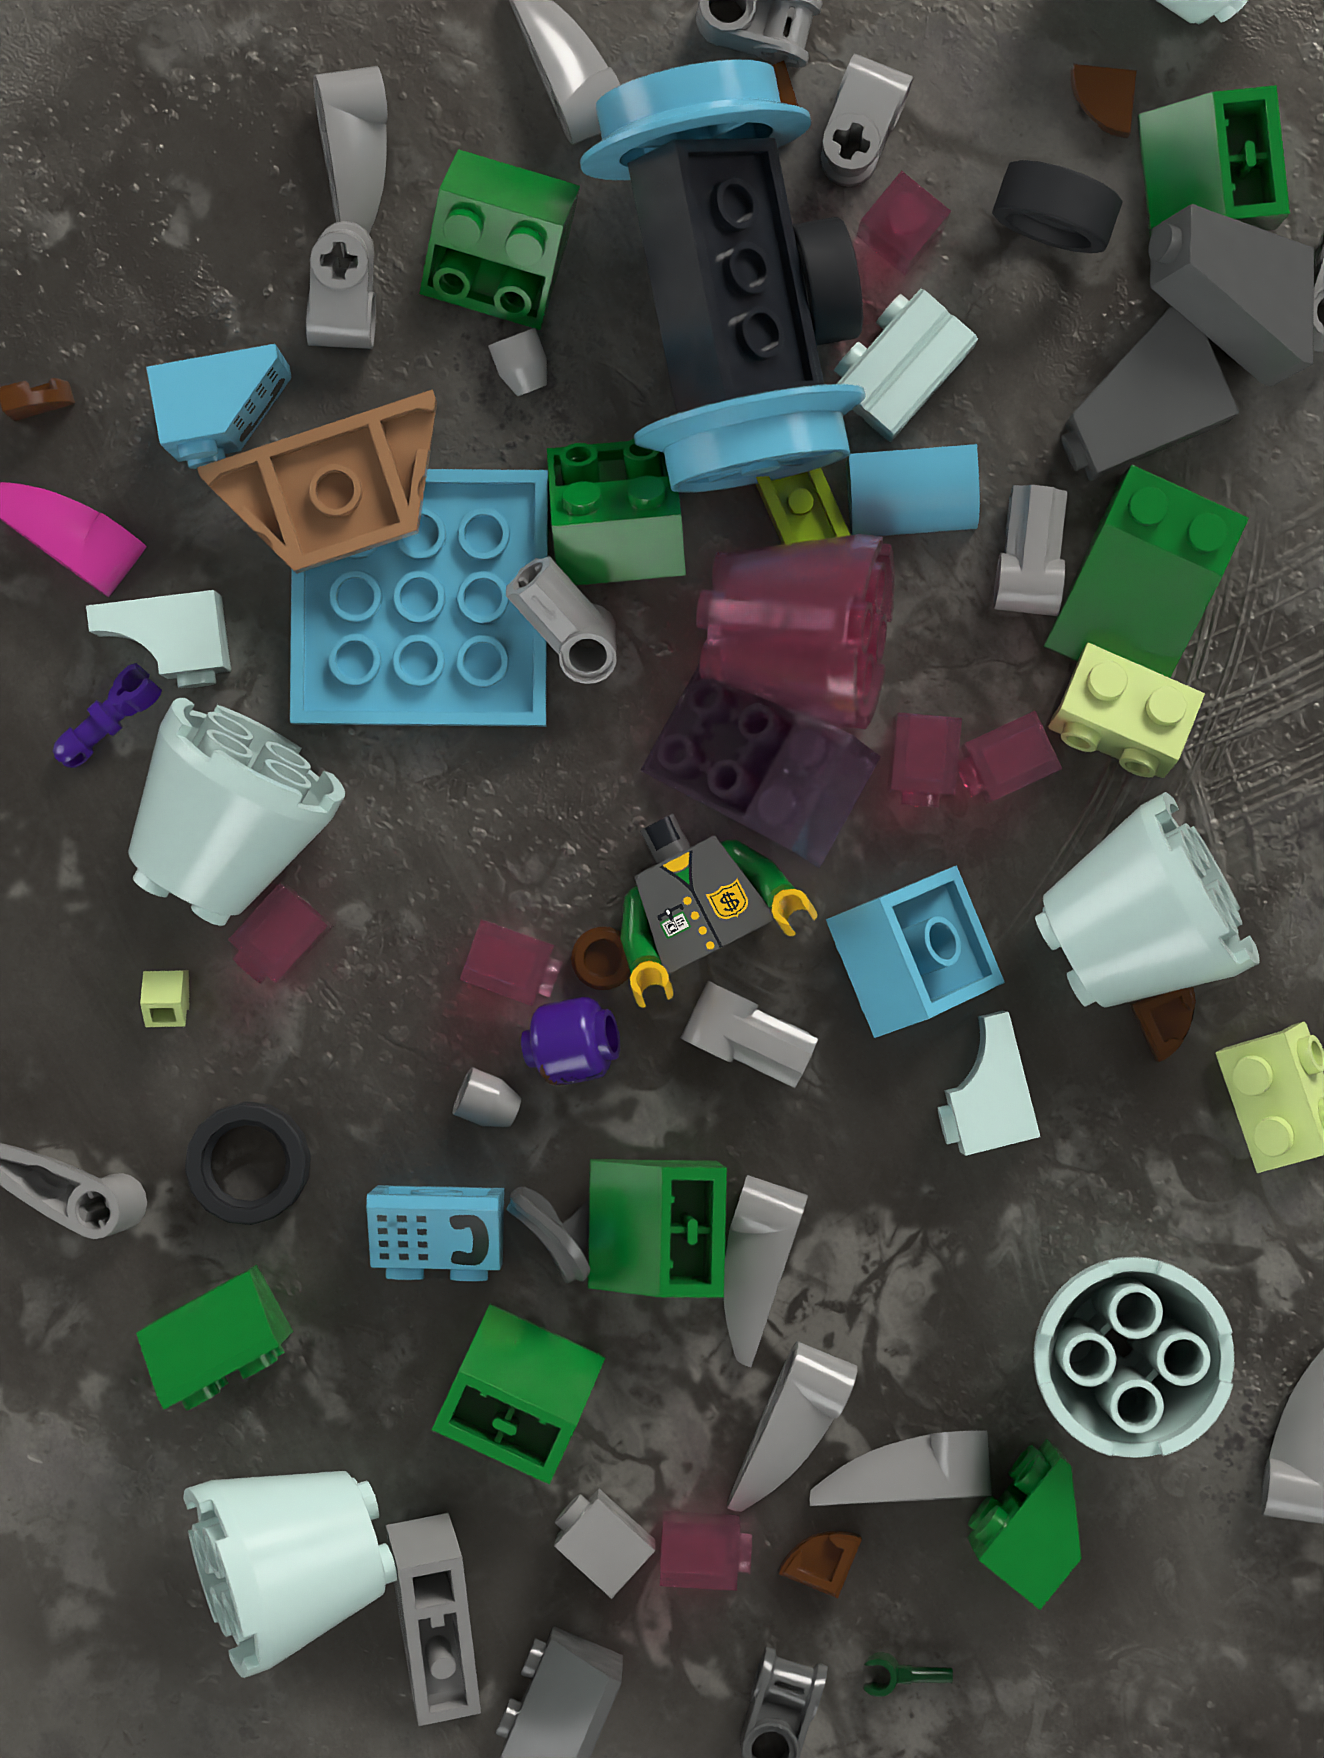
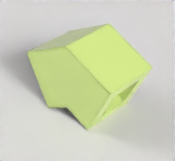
[140,970,189,1027]

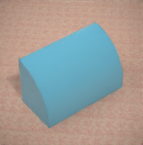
[845,444,980,538]

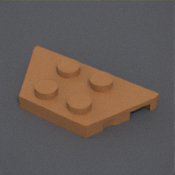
[197,389,437,574]

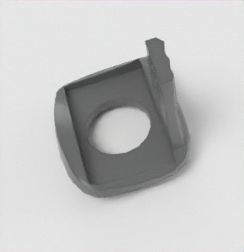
[506,1187,590,1283]

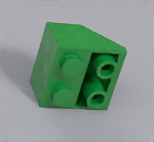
[1137,85,1290,239]
[419,149,580,330]
[547,439,686,585]
[587,1159,727,1298]
[136,1265,293,1411]
[432,1303,605,1485]
[967,1439,1081,1610]

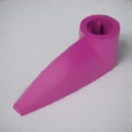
[0,482,147,598]

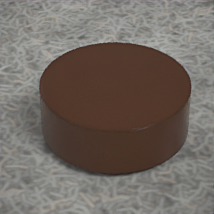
[571,927,631,990]

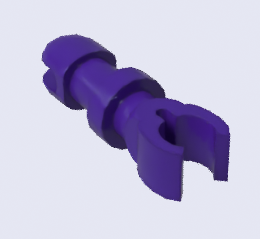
[53,663,162,768]

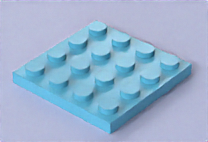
[290,469,549,727]

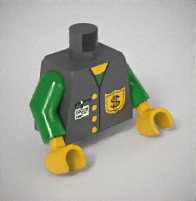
[620,814,818,1007]

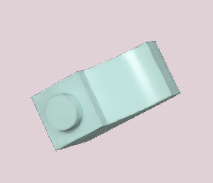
[86,590,231,688]
[937,1010,1040,1156]

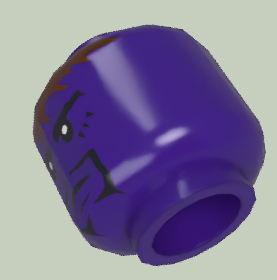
[521,997,620,1086]

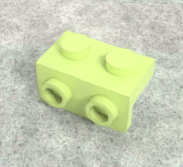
[1048,643,1205,778]
[1216,1022,1324,1173]

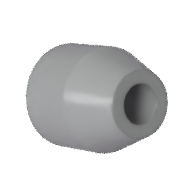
[488,328,547,396]
[452,1067,521,1127]

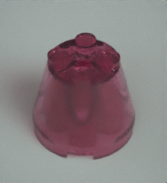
[696,534,895,729]

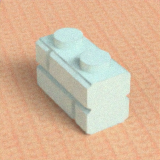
[834,288,978,442]

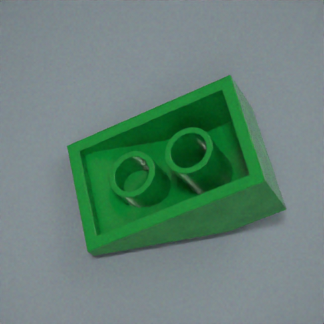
[1043,464,1249,678]

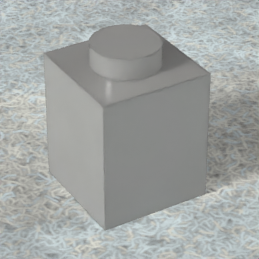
[554,1489,655,1599]

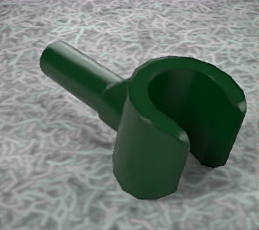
[863,1652,953,1697]

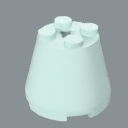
[128,698,345,926]
[1035,792,1260,1008]
[1034,1257,1234,1457]
[183,1471,397,1678]

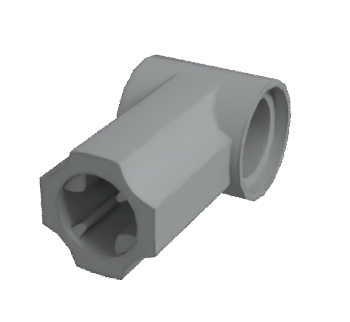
[993,485,1067,616]
[506,556,617,684]
[680,981,818,1088]

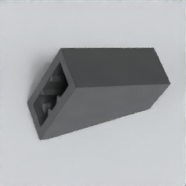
[1148,204,1314,387]
[1061,306,1239,481]

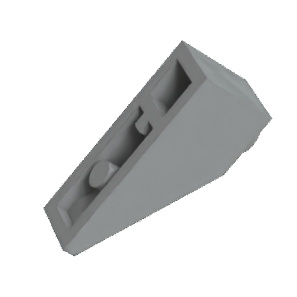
[386,1513,481,1726]

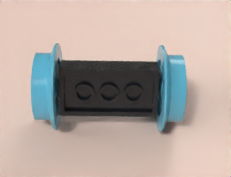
[580,60,866,493]

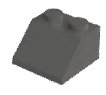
[495,1626,623,1758]

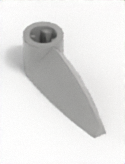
[509,0,620,145]
[313,66,388,258]
[0,1143,147,1239]
[724,1175,808,1368]
[727,1341,857,1512]
[1261,1348,1324,1524]
[810,1431,992,1506]

